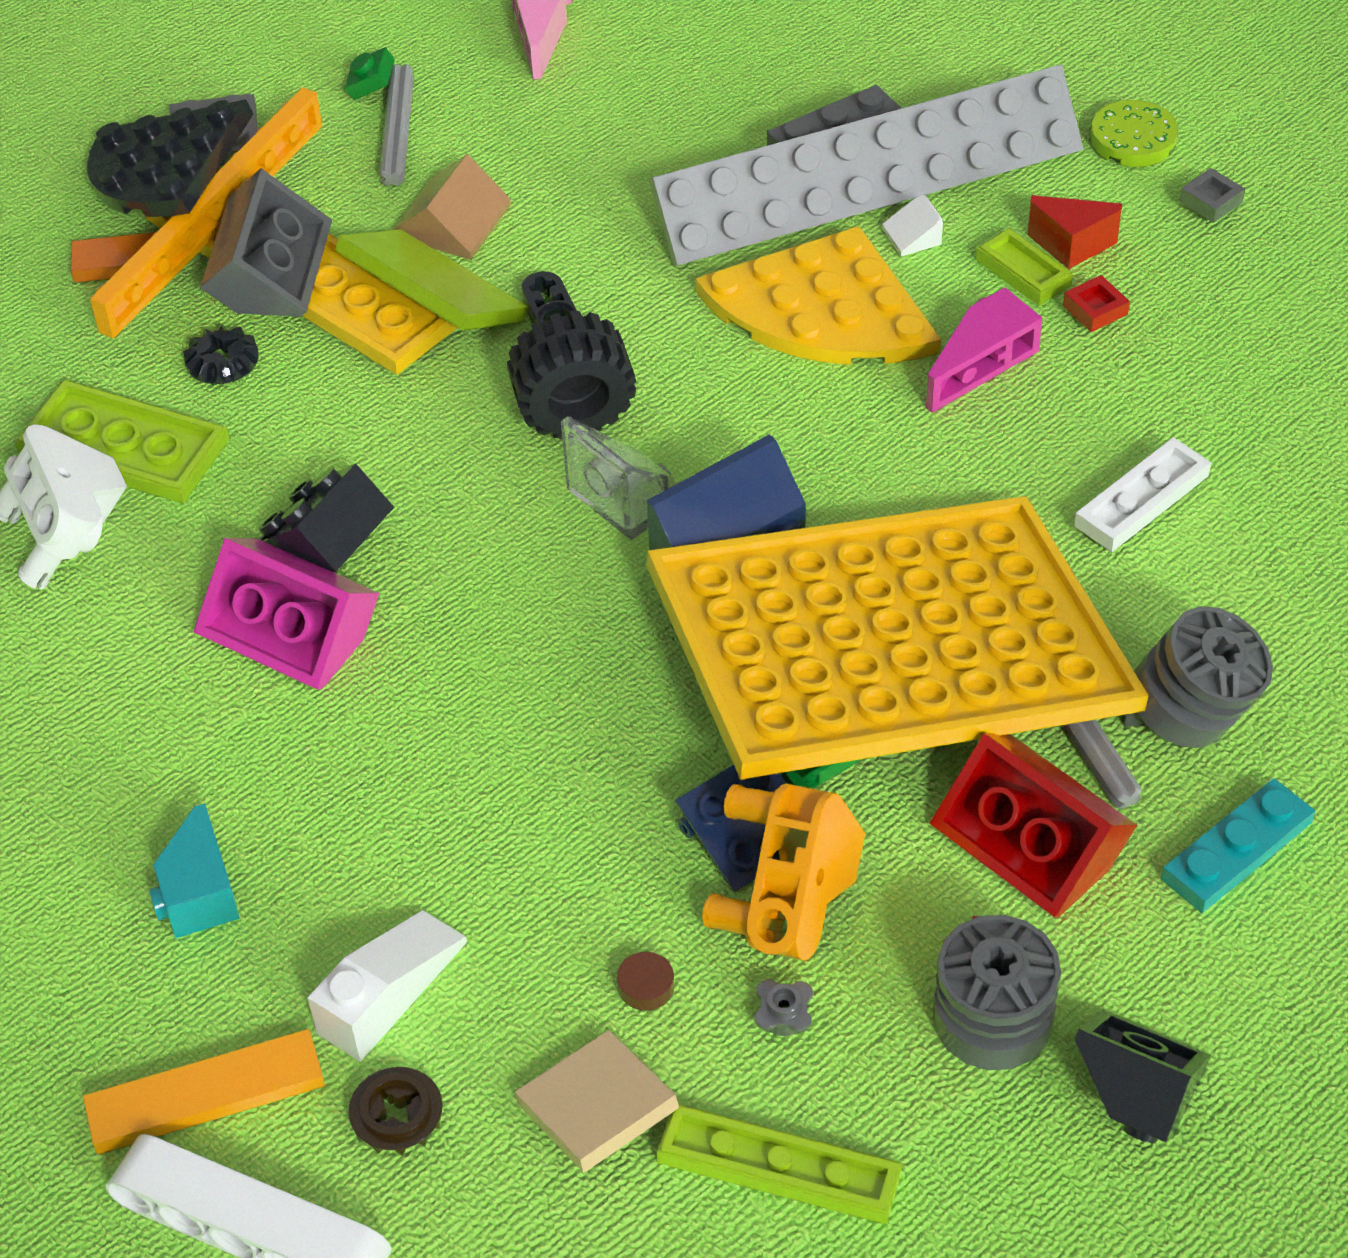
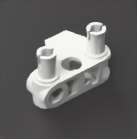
[0,424,127,589]

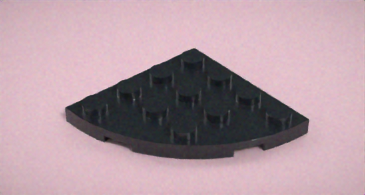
[87,99,253,217]

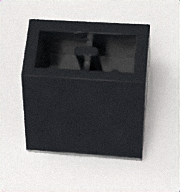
[259,463,394,572]

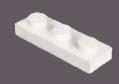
[1074,437,1211,552]

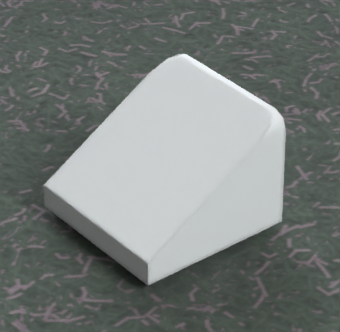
[882,194,943,256]

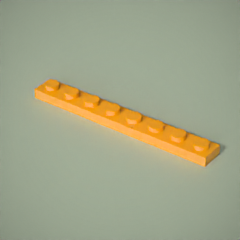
[90,87,322,339]

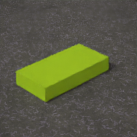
[976,228,1073,306]

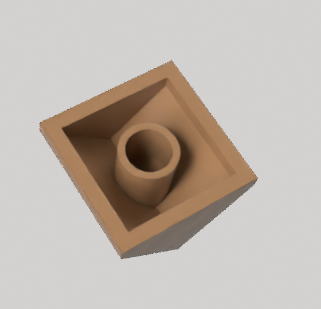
[392,154,511,260]

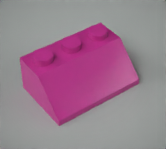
[194,538,379,689]

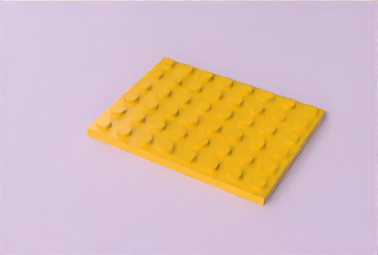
[647,496,1149,780]

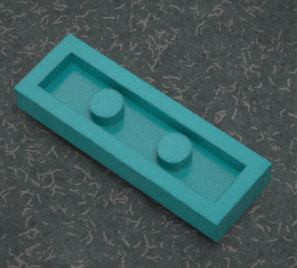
[1161,778,1316,914]

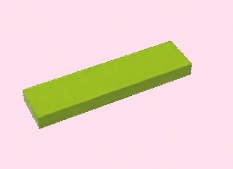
[657,1104,903,1225]

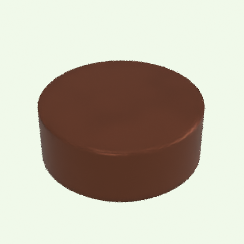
[617,952,674,1011]

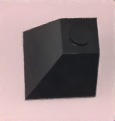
[1075,1009,1211,1143]

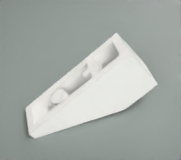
[308,910,467,1062]

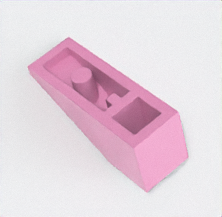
[511,0,572,80]

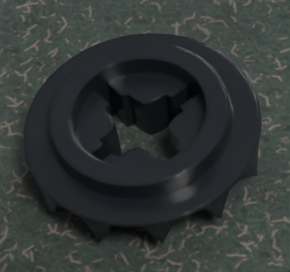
[183,324,259,384]

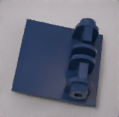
[675,765,787,893]

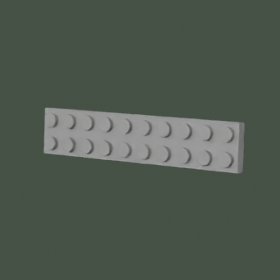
[649,64,1084,267]

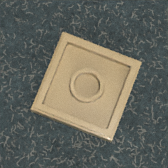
[515,1030,679,1173]

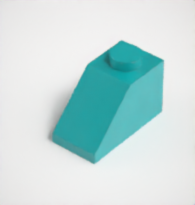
[149,803,240,939]

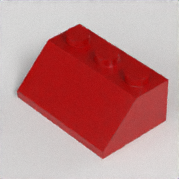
[929,733,1137,918]

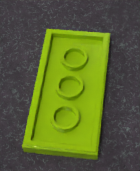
[335,229,528,331]
[15,379,230,504]

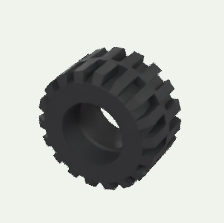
[507,311,636,439]

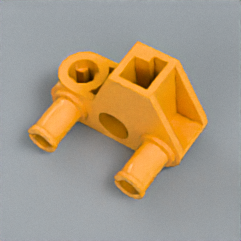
[702,784,865,961]

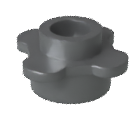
[755,979,813,1036]

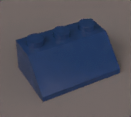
[647,434,806,551]

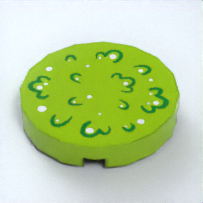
[1090,100,1178,167]

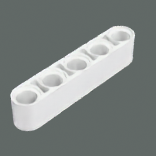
[106,1134,392,1258]

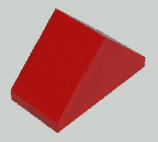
[1027,195,1122,269]

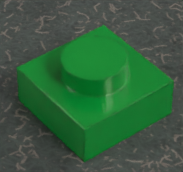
[344,47,395,100]

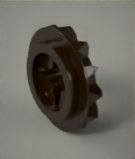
[349,1067,443,1156]

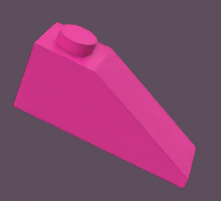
[926,287,1042,413]

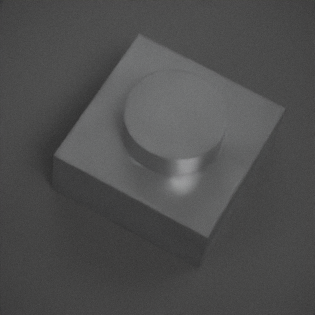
[1180,168,1245,223]

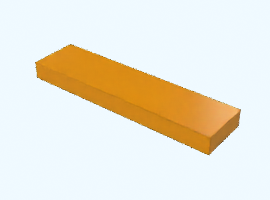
[83,1029,325,1155]

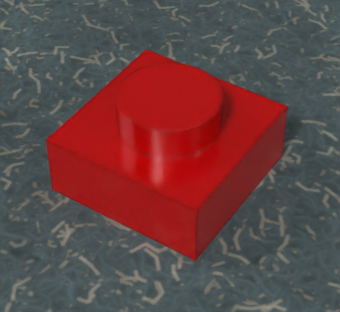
[1063,275,1130,332]

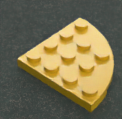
[695,226,941,365]

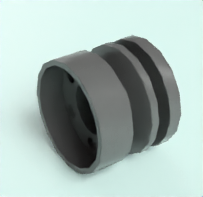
[1134,606,1273,748]
[933,915,1061,1070]

